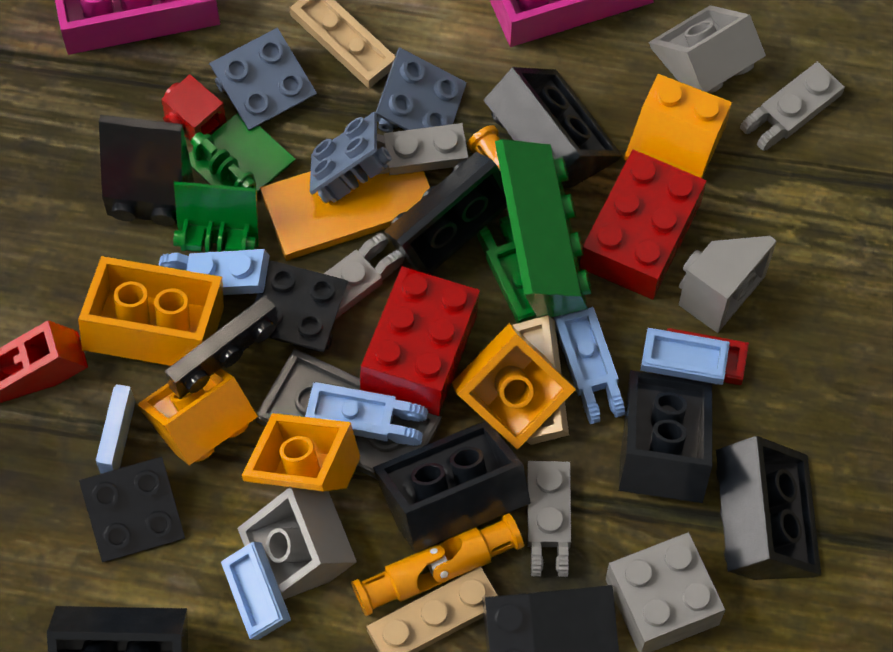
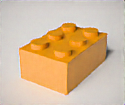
[78,256,224,366]

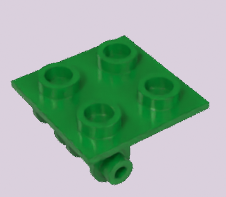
[189,113,296,193]
[173,181,259,252]

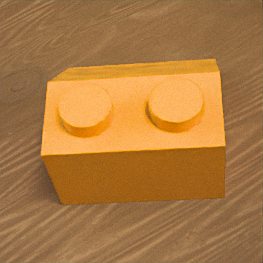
[624,74,732,178]
[452,323,576,450]
[137,368,258,466]
[242,413,360,491]

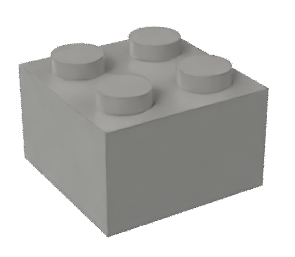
[606,532,725,652]

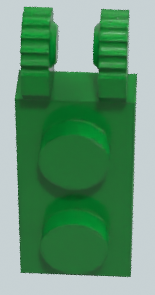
[477,216,538,323]

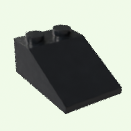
[99,115,194,226]
[618,370,712,503]
[482,585,619,652]

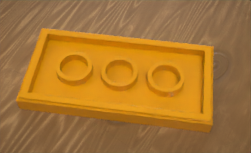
[260,171,430,261]

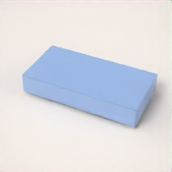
[640,328,730,385]
[96,384,135,474]
[221,542,291,640]

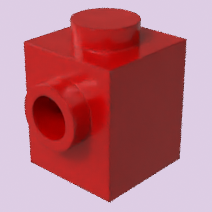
[161,75,226,141]

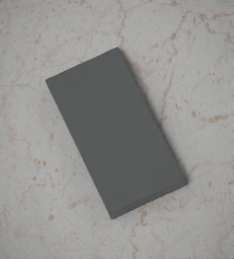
[256,348,442,479]

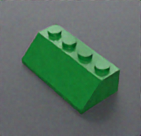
[495,139,592,318]

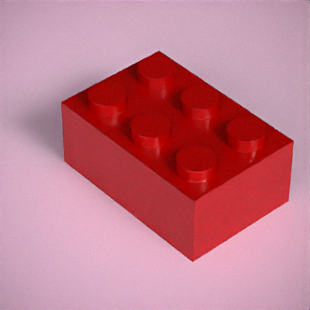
[580,149,707,300]
[360,266,480,416]

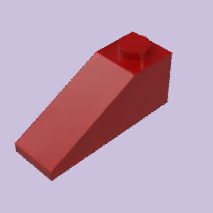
[0,320,88,403]

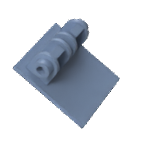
[209,27,317,130]
[375,47,467,133]
[310,111,392,203]

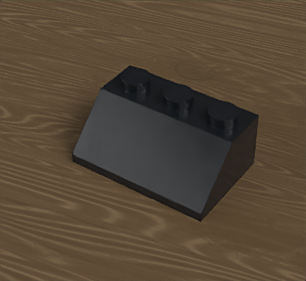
[484,67,623,188]
[384,152,507,274]
[373,421,531,552]
[716,436,821,580]
[47,606,188,652]

